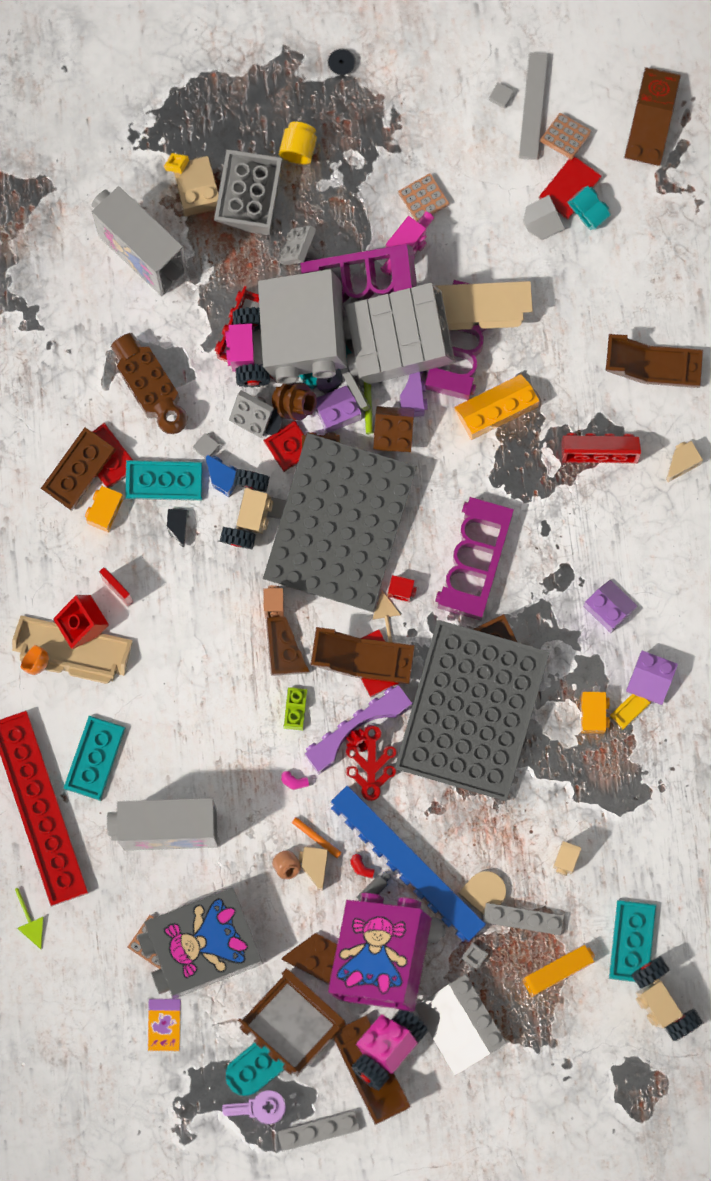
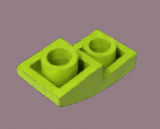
[284,687,307,731]

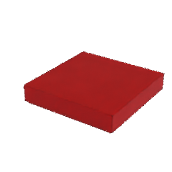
[263,421,304,472]
[99,567,133,607]

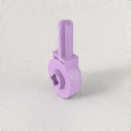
[222,1090,286,1124]

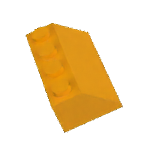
[454,374,539,440]

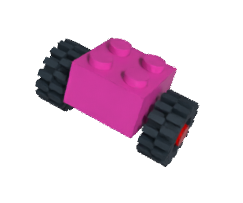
[225,307,270,388]
[352,1010,428,1091]

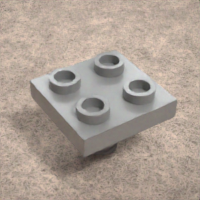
[279,225,319,266]
[229,390,274,438]

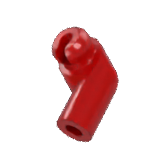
[350,854,375,879]

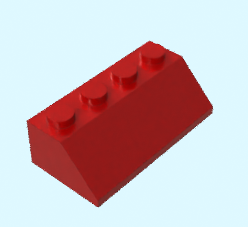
[562,433,641,464]

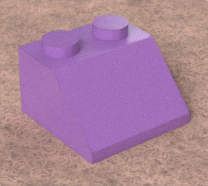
[315,385,361,433]
[583,580,638,633]
[626,650,678,705]

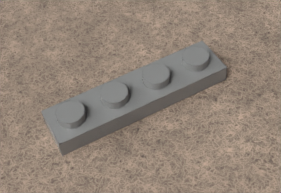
[483,903,564,936]
[278,1111,360,1151]

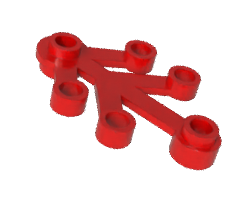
[345,725,396,801]

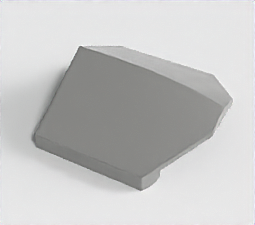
[523,195,565,240]

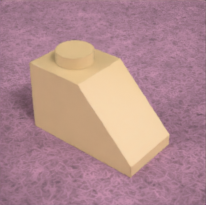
[666,441,703,482]
[553,841,581,876]
[299,847,328,891]

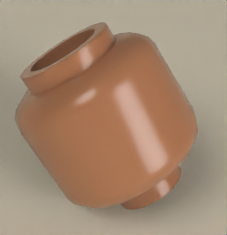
[272,850,301,880]

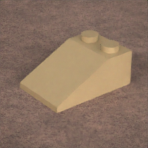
[174,156,218,217]

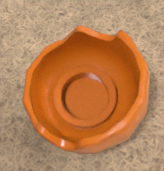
[20,645,49,675]

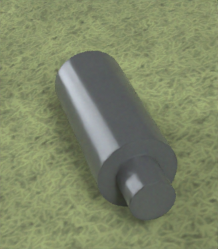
[356,872,391,901]

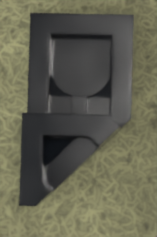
[167,509,187,547]

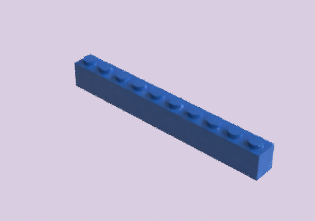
[330,785,486,943]

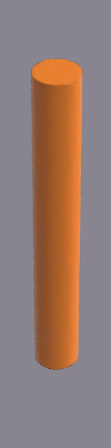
[291,817,342,859]

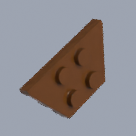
[281,933,337,985]

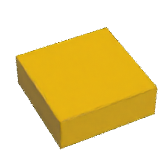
[164,153,189,173]

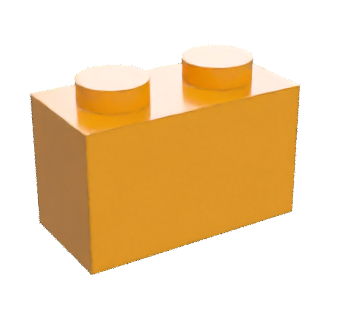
[85,485,124,533]
[581,692,610,734]

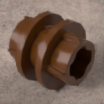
[272,383,317,421]

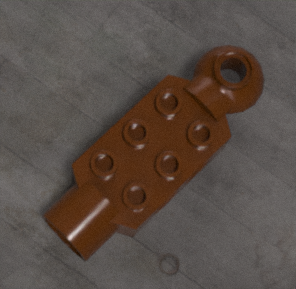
[111,333,188,434]

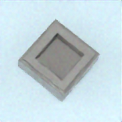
[489,82,514,108]
[193,433,220,459]
[461,942,488,970]

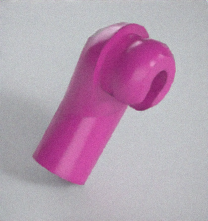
[281,771,309,790]

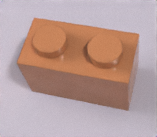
[264,585,284,619]

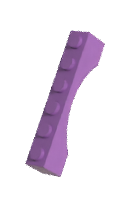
[400,371,428,417]
[305,685,412,775]

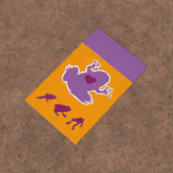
[148,999,180,1051]

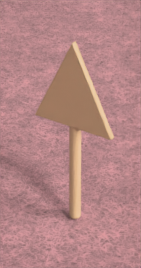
[372,590,400,643]

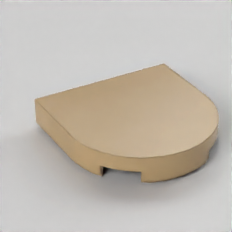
[459,871,506,916]

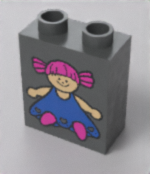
[137,887,262,1000]

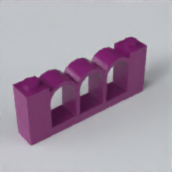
[300,244,417,303]
[425,279,487,400]
[435,497,514,621]

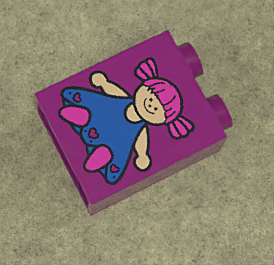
[328,893,432,1012]

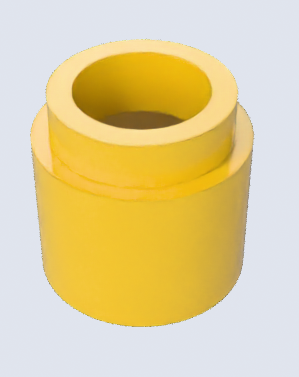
[279,122,317,165]

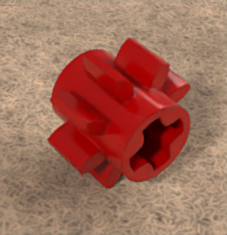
[346,728,370,752]

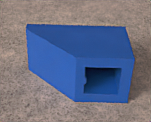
[206,455,237,497]

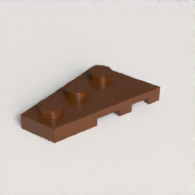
[266,617,310,676]

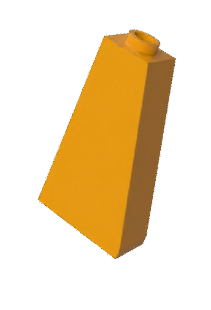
[522,945,595,998]

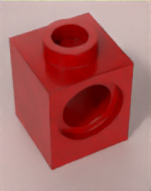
[387,575,417,603]

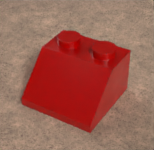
[53,595,109,649]

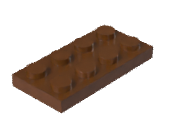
[40,427,116,511]

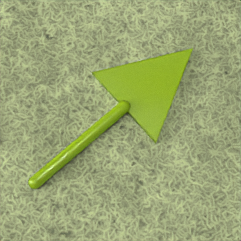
[15,888,43,949]

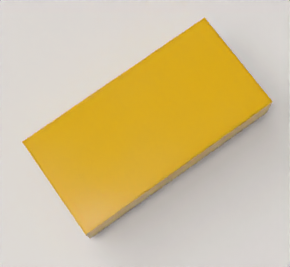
[610,694,651,730]

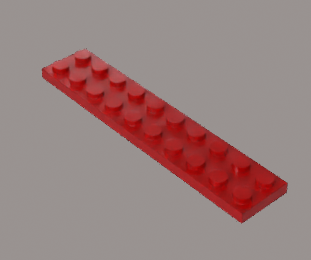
[0,711,88,907]

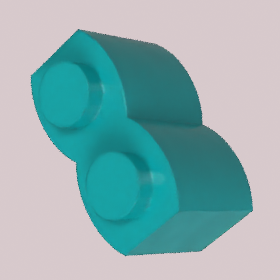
[568,186,611,230]

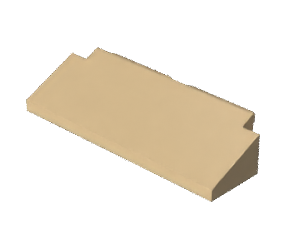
[436,281,532,330]
[12,615,132,684]

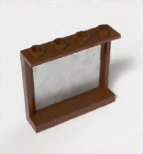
[238,968,346,1077]

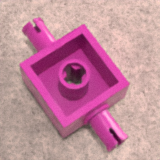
[380,211,434,276]

